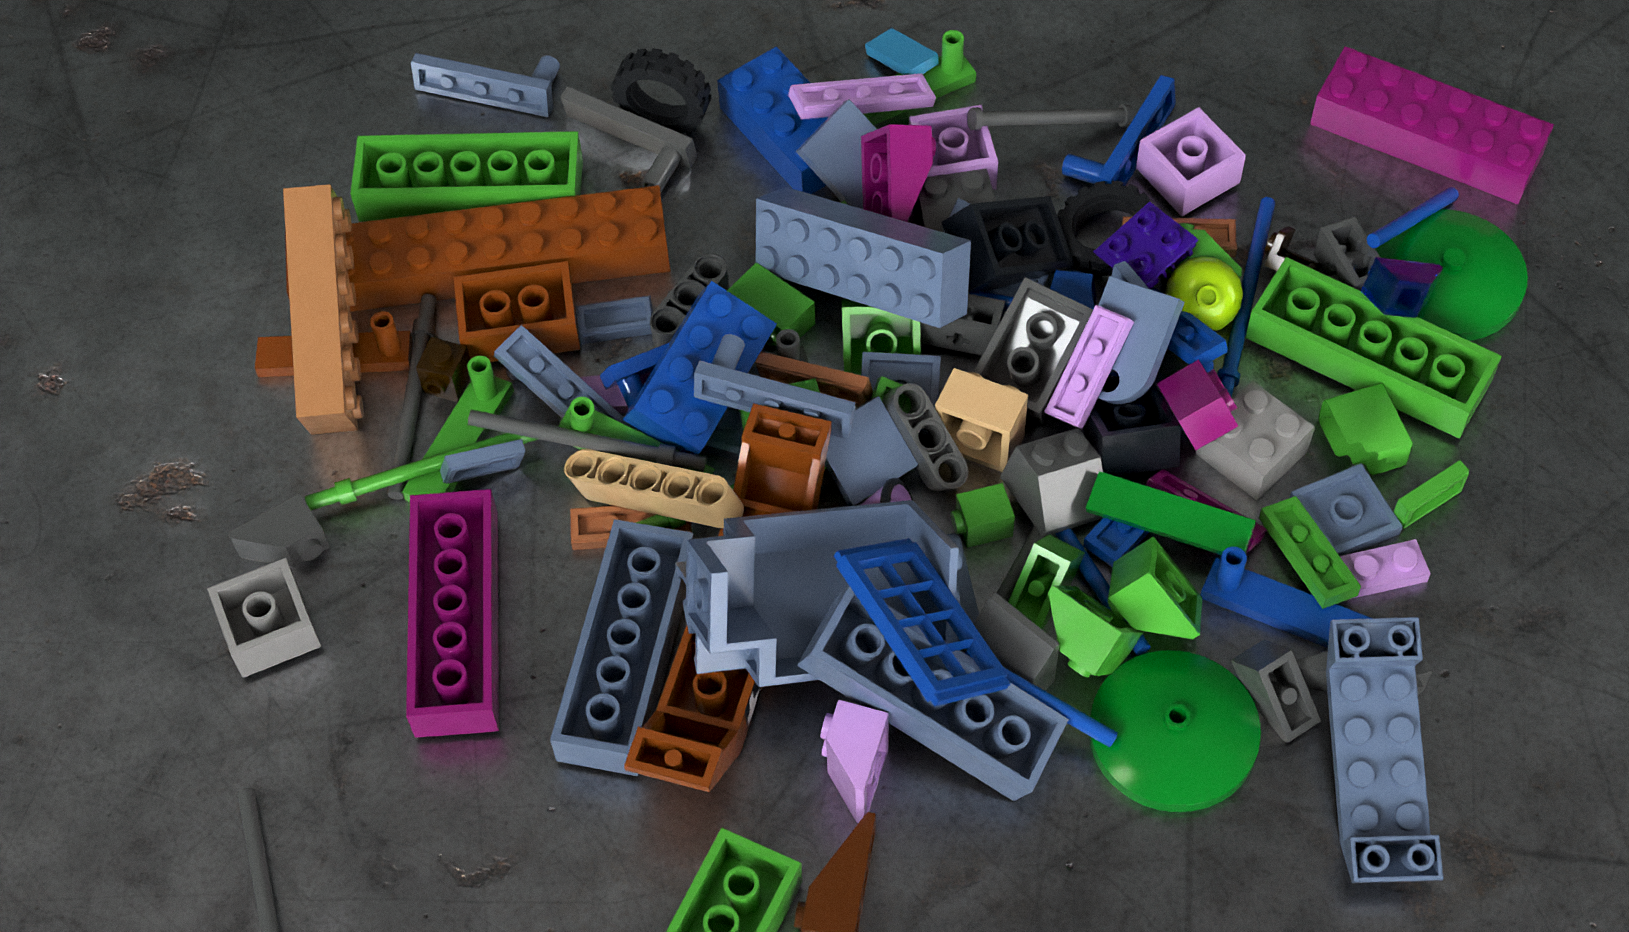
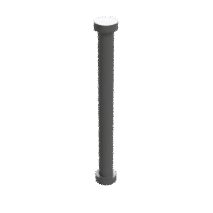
[967,104,1134,130]

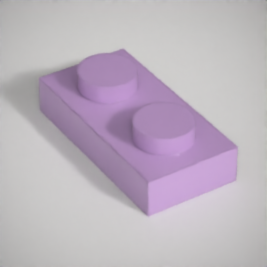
[1340,539,1430,599]

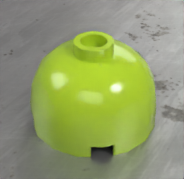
[1165,256,1243,331]

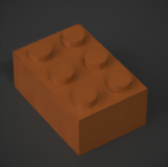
[453,261,581,362]

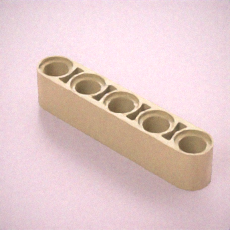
[564,449,744,528]

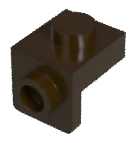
[1264,226,1322,272]

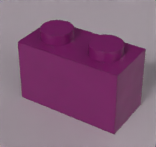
[1157,359,1238,450]

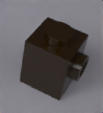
[416,337,470,402]

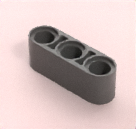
[650,253,729,348]
[882,383,968,492]

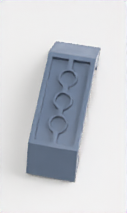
[1326,617,1443,883]

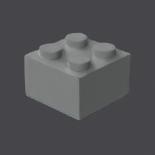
[1196,380,1315,501]
[207,558,321,678]

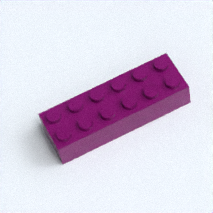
[1310,46,1554,204]
[406,489,499,738]

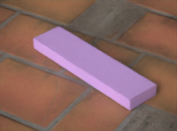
[788,73,936,120]

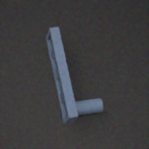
[411,53,560,117]
[493,325,637,430]
[694,334,855,439]

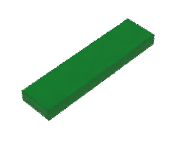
[1086,471,1256,555]

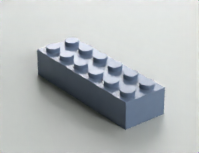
[755,187,971,328]
[550,519,695,776]
[797,585,1069,801]

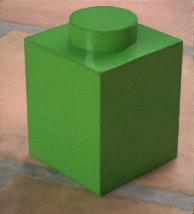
[950,483,1015,548]

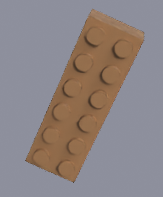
[283,184,363,435]

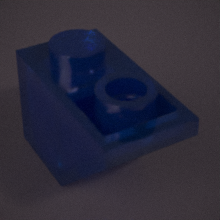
[1361,257,1443,318]

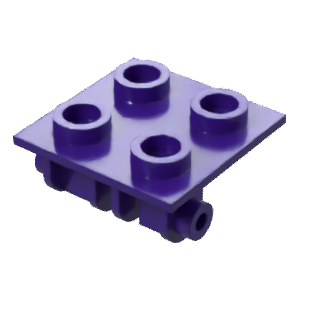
[1093,202,1199,289]

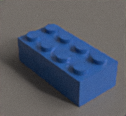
[717,46,828,194]
[622,281,777,455]

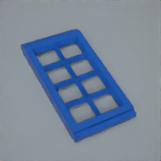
[834,538,1011,706]

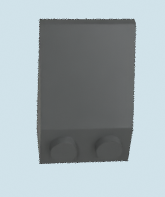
[913,168,996,232]
[974,277,1093,425]

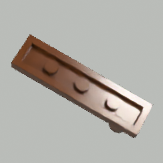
[255,311,413,377]

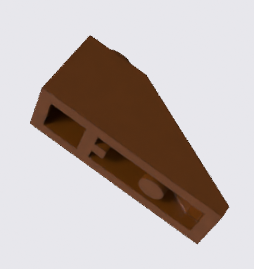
[794,812,876,932]

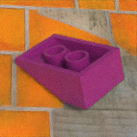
[861,124,936,222]

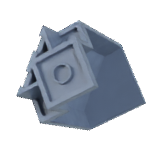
[675,500,979,687]

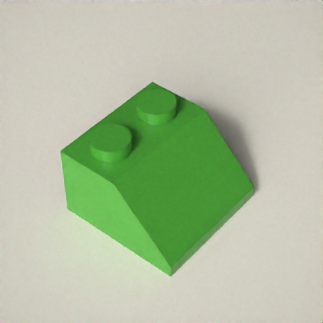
[842,299,921,375]
[1108,537,1202,639]
[1048,585,1143,678]

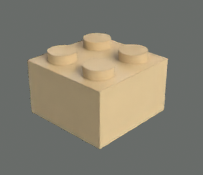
[935,368,1028,472]

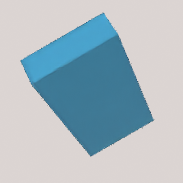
[865,28,939,75]

